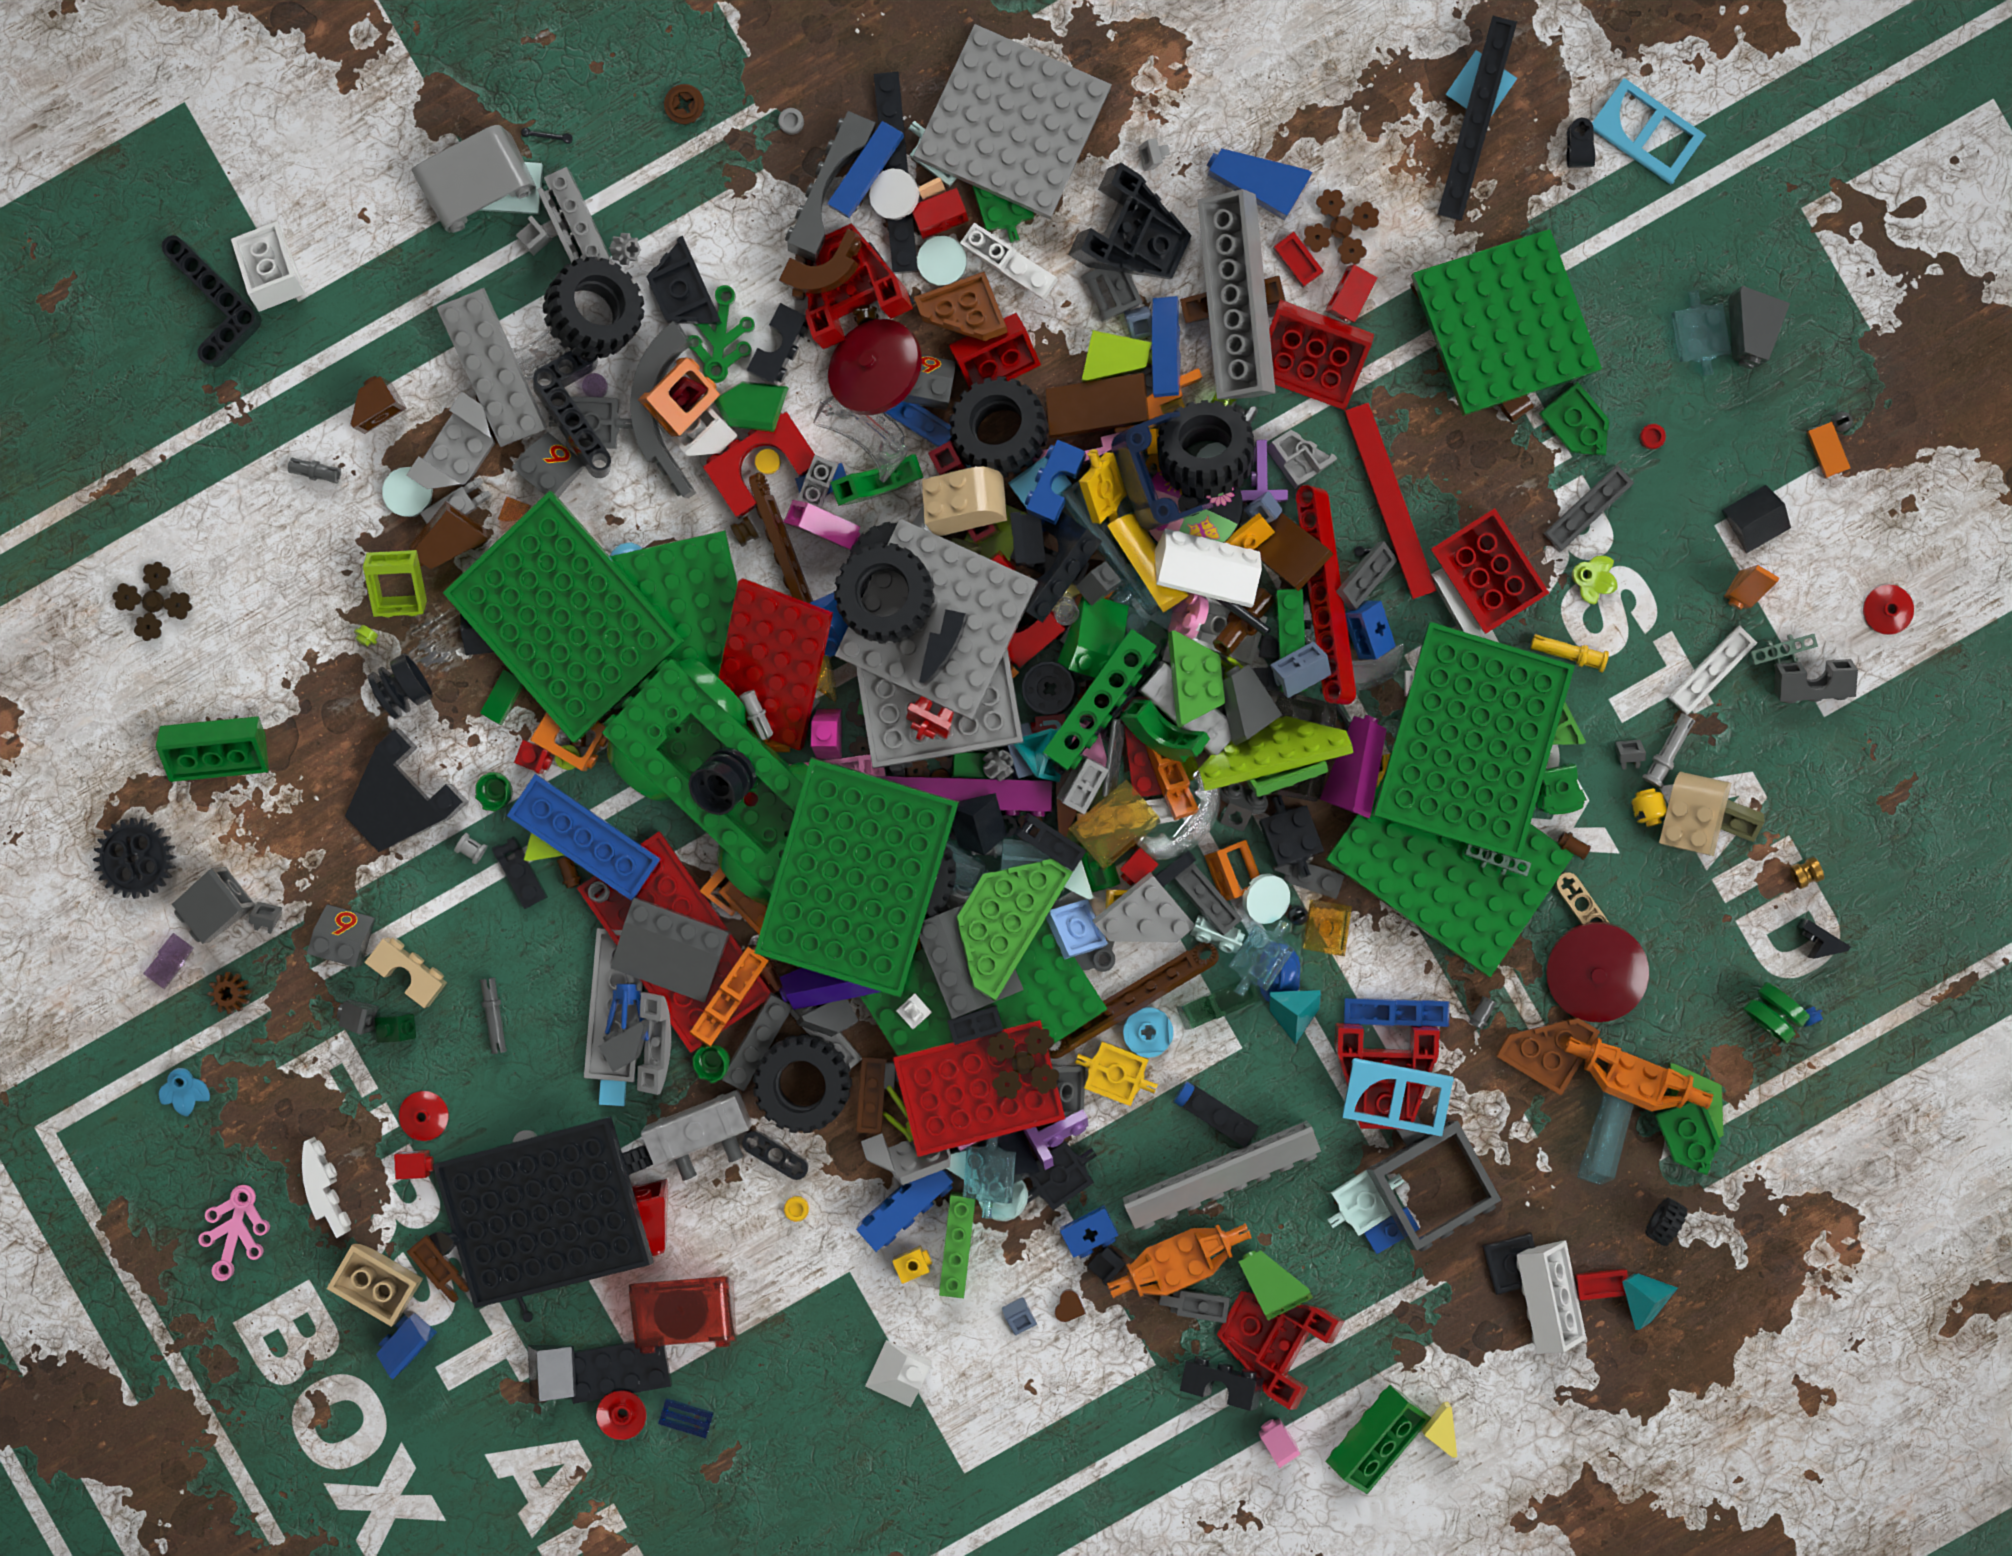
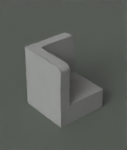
[516,215,552,256]

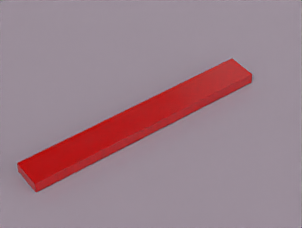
[1344,402,1437,600]

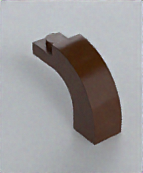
[779,229,862,294]

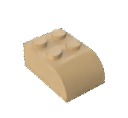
[922,467,1007,536]
[1659,772,1732,856]
[327,1244,423,1327]

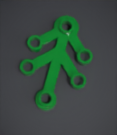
[688,285,755,383]

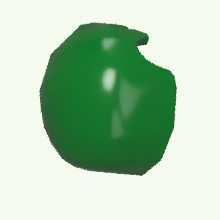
[475,772,513,812]
[693,1044,730,1083]

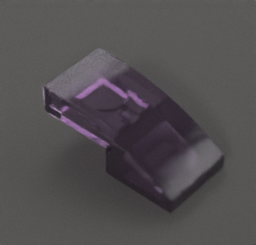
[143,933,194,990]

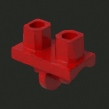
[906,696,954,741]

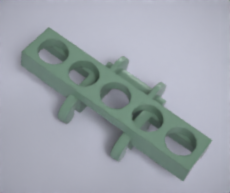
[1750,634,1818,667]
[1464,844,1531,877]

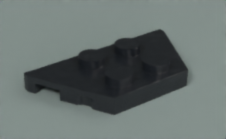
[646,235,722,325]

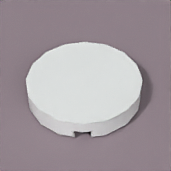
[869,168,919,220]

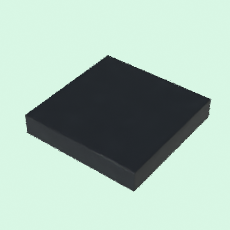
[1482,1232,1536,1295]

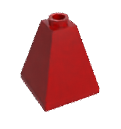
[632,1179,668,1256]

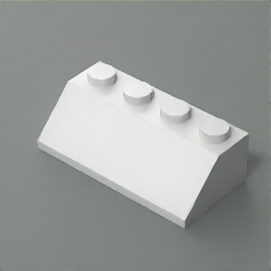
[1155,528,1262,608]
[1517,1241,1586,1354]

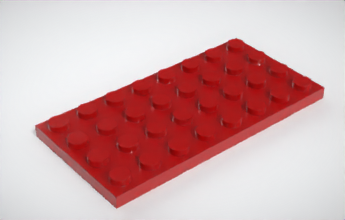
[577,831,771,1053]

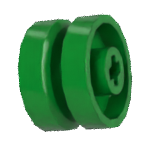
[1743,982,1810,1045]

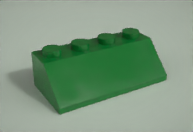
[155,716,269,782]
[1325,1385,1431,1494]

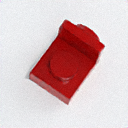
[514,740,553,774]

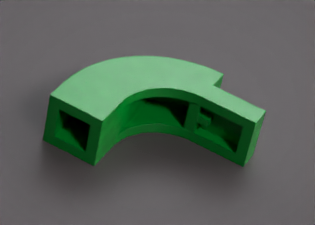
[830,454,924,506]
[1120,699,1210,762]

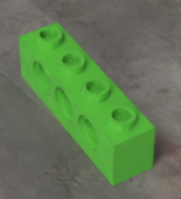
[939,1191,976,1299]

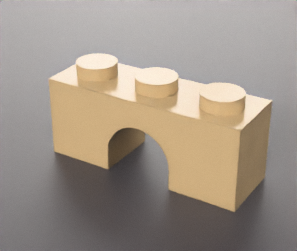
[365,937,447,1008]

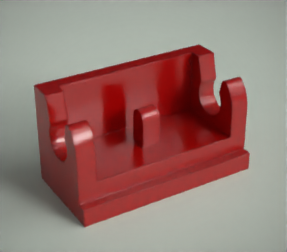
[912,188,969,239]
[1325,264,1378,323]

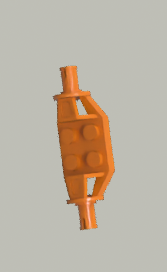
[1564,1037,1713,1111]
[1107,1223,1252,1298]

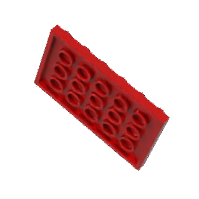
[718,578,833,751]
[893,1020,1066,1157]

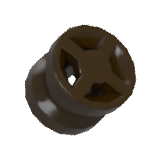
[730,516,760,547]

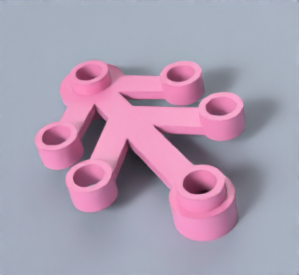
[198,1185,270,1281]

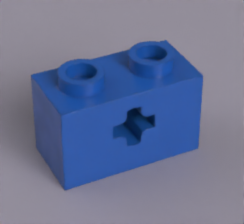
[1345,601,1396,660]
[1060,1205,1118,1259]

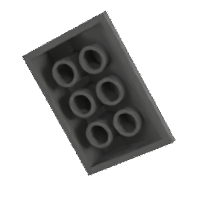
[611,897,731,1003]
[919,905,1024,1019]

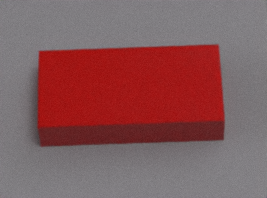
[1273,232,1324,288]
[1575,1269,1628,1301]

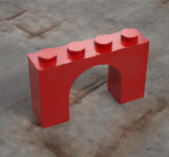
[703,411,815,519]
[989,550,1066,668]

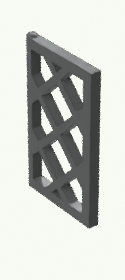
[1102,717,1125,796]

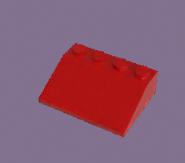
[1269,299,1374,410]
[1430,508,1549,634]

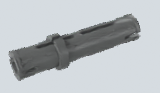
[479,977,507,1054]

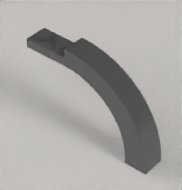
[630,321,696,499]

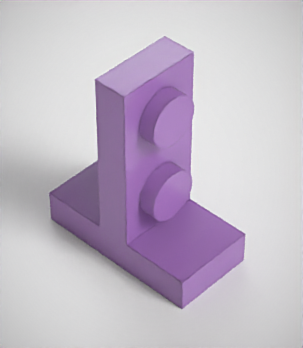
[1240,440,1288,503]
[1023,1109,1089,1170]

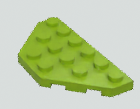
[1198,716,1353,791]

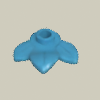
[159,1068,210,1116]

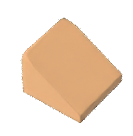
[918,177,946,201]

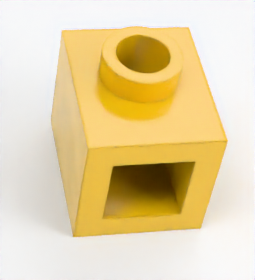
[892,1245,933,1284]

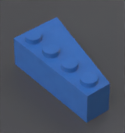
[856,1169,954,1252]

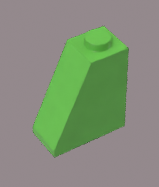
[1239,1251,1313,1320]

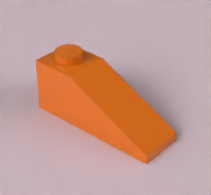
[1724,565,1780,610]

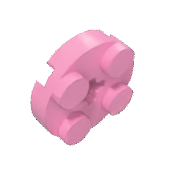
[1168,592,1209,639]

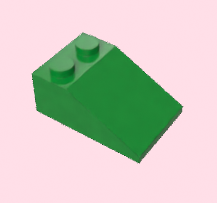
[1058,595,1129,683]

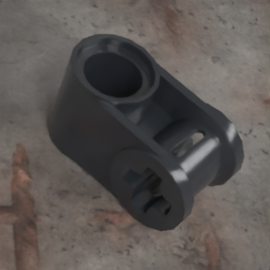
[1566,117,1595,168]

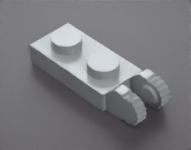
[420,478,491,523]

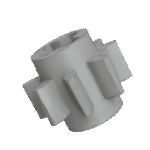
[609,233,641,265]
[983,748,1014,781]

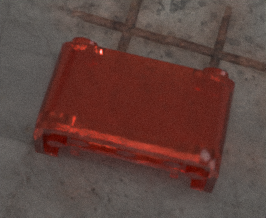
[629,1277,737,1353]

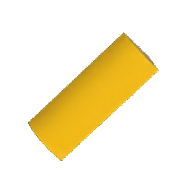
[1107,514,1189,613]

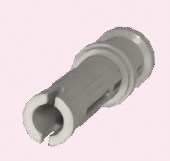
[1642,713,1695,788]

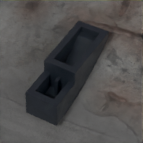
[919,609,968,686]

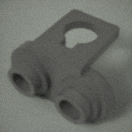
[1219,783,1268,831]

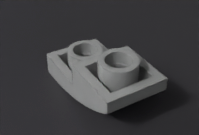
[797,455,838,509]

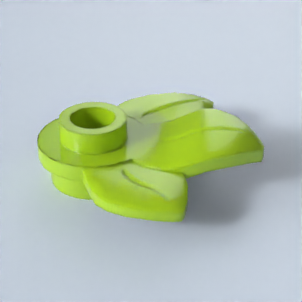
[1572,556,1618,605]

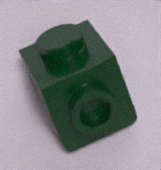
[375,1014,416,1043]

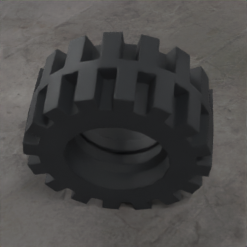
[1645,1197,1688,1246]

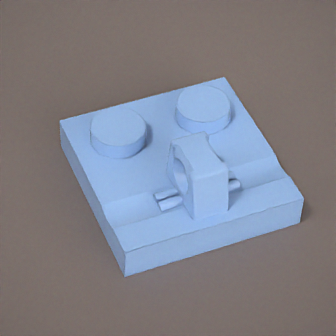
[1046,899,1108,960]

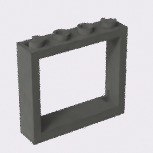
[1366,1120,1501,1252]

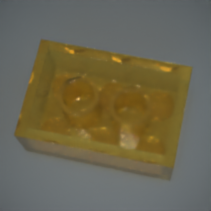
[1069,779,1160,871]

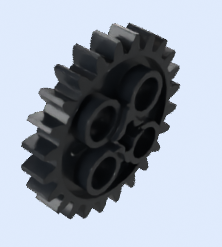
[93,818,177,899]

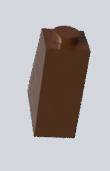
[409,501,488,569]

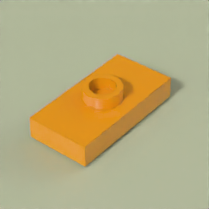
[1225,513,1275,550]

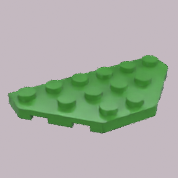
[956,859,1073,1001]

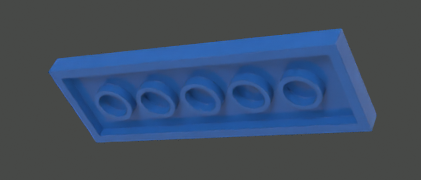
[507,774,661,901]

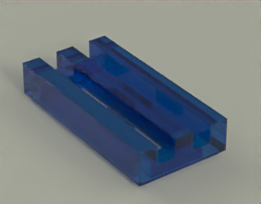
[658,1398,714,1438]

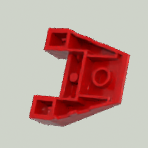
[806,223,913,350]
[1335,1023,1440,1130]
[1217,1291,1345,1410]

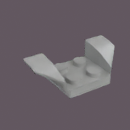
[406,391,495,489]
[861,1134,951,1185]

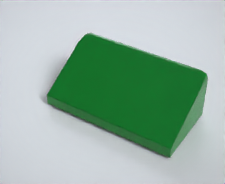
[480,670,523,725]
[1079,837,1121,893]

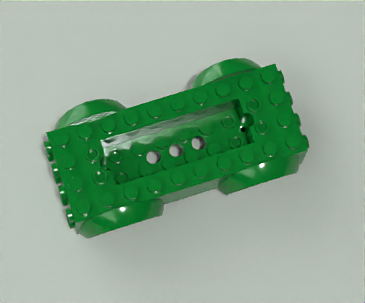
[602,658,808,905]

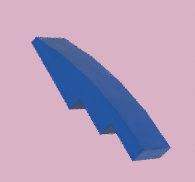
[1152,296,1181,397]
[1344,998,1450,1027]

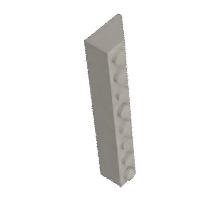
[1197,189,1276,399]
[1123,1121,1321,1230]

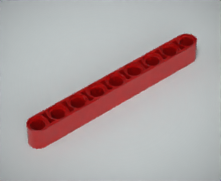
[1296,485,1356,705]

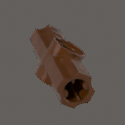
[1213,588,1275,656]

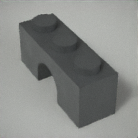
[1774,659,1858,703]

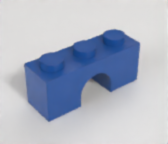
[1025,440,1086,525]

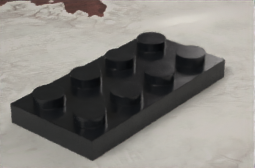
[572,1335,672,1404]

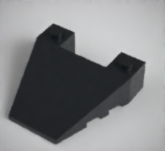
[1068,162,1192,279]
[345,729,469,852]

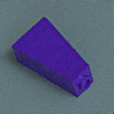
[779,968,881,1010]

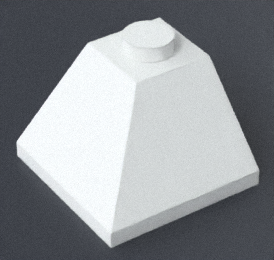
[665,397,737,456]
[865,1340,931,1407]

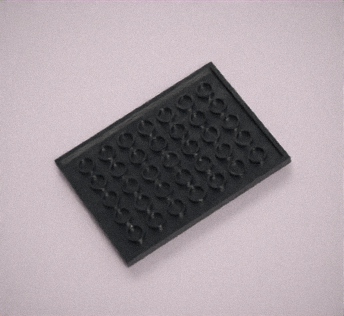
[433,1116,654,1309]

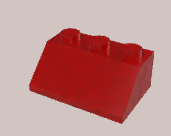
[949,312,1041,390]

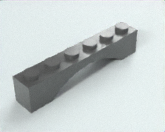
[785,111,876,263]

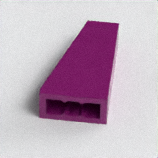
[1320,715,1387,818]

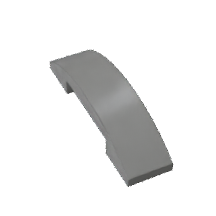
[637,992,671,1095]

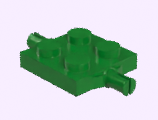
[972,185,1034,243]

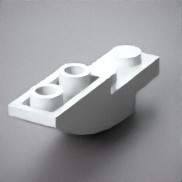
[960,223,1058,300]
[302,1137,351,1238]

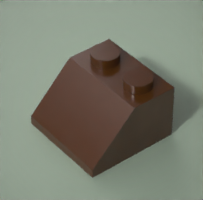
[350,376,407,434]

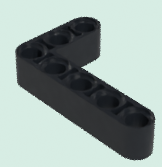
[162,235,262,367]
[533,350,611,479]

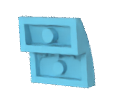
[1446,50,1517,116]

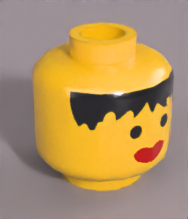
[1631,788,1667,827]

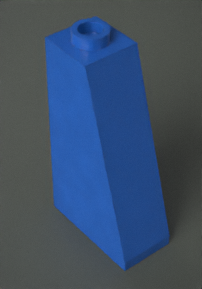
[1206,148,1313,221]

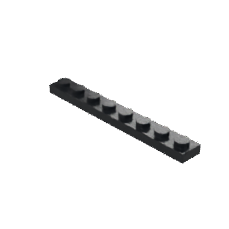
[1437,16,1517,221]
[874,71,918,274]

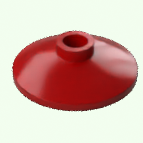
[1863,584,1914,635]
[399,1091,449,1141]
[596,1391,647,1440]

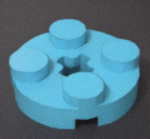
[1123,1007,1174,1058]

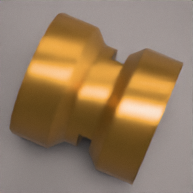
[1790,857,1825,889]

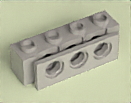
[537,167,613,264]

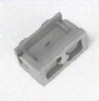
[1056,754,1109,814]

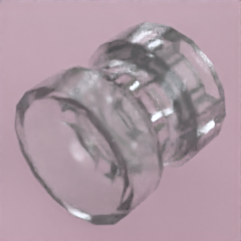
[1052,592,1079,625]

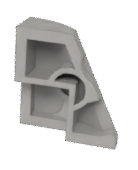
[1267,430,1337,489]

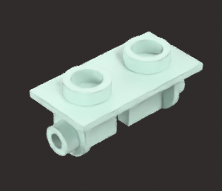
[1190,915,1245,953]

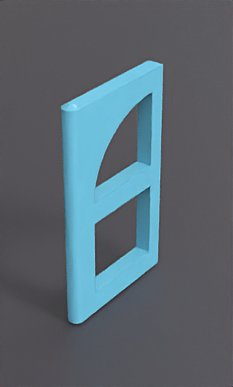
[1592,78,1706,185]
[1342,1058,1454,1136]

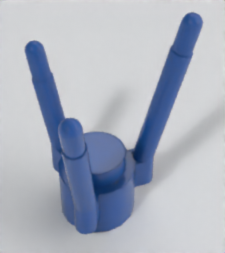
[605,984,649,1041]

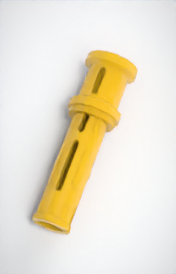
[1530,634,1609,673]

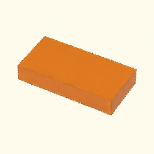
[1806,422,1850,478]

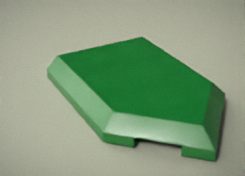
[714,381,789,432]
[1538,381,1609,456]
[1655,1101,1721,1175]

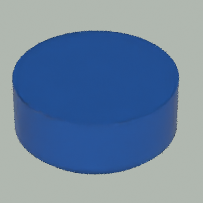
[1173,1081,1195,1107]

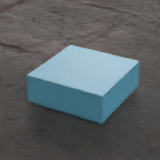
[599,1079,627,1106]

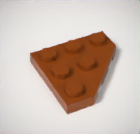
[914,271,1008,341]
[1495,1018,1600,1095]

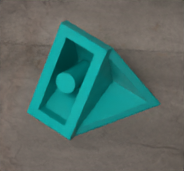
[1014,729,1073,782]
[1269,990,1321,1045]
[1622,1273,1678,1330]

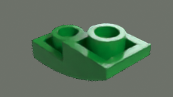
[951,751,1005,779]

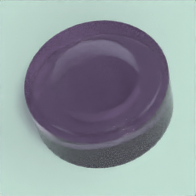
[582,373,608,397]

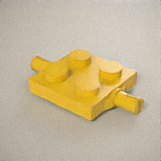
[1079,449,1127,524]
[1075,1041,1158,1106]

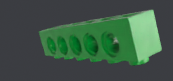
[1042,629,1157,772]

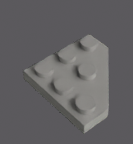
[1092,872,1195,942]

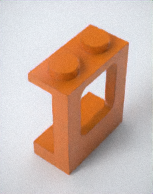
[638,357,720,437]
[530,712,608,771]

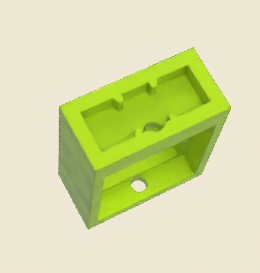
[363,550,427,617]

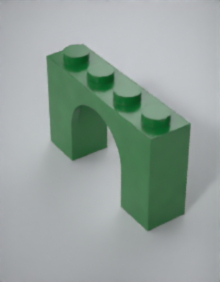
[1272,589,1307,694]

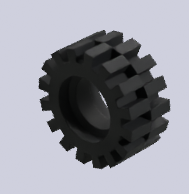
[622,1145,653,1175]

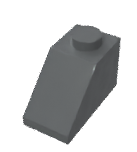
[1076,561,1123,606]
[337,999,379,1035]

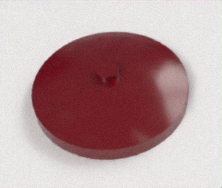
[828,319,922,416]
[1546,922,1649,1022]

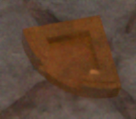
[498,496,531,522]

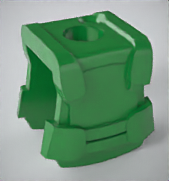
[1538,763,1587,815]

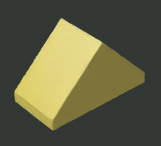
[1422,1402,1457,1458]

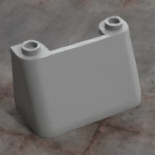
[412,125,536,233]

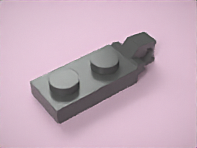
[1273,863,1344,899]
[1158,1289,1230,1323]

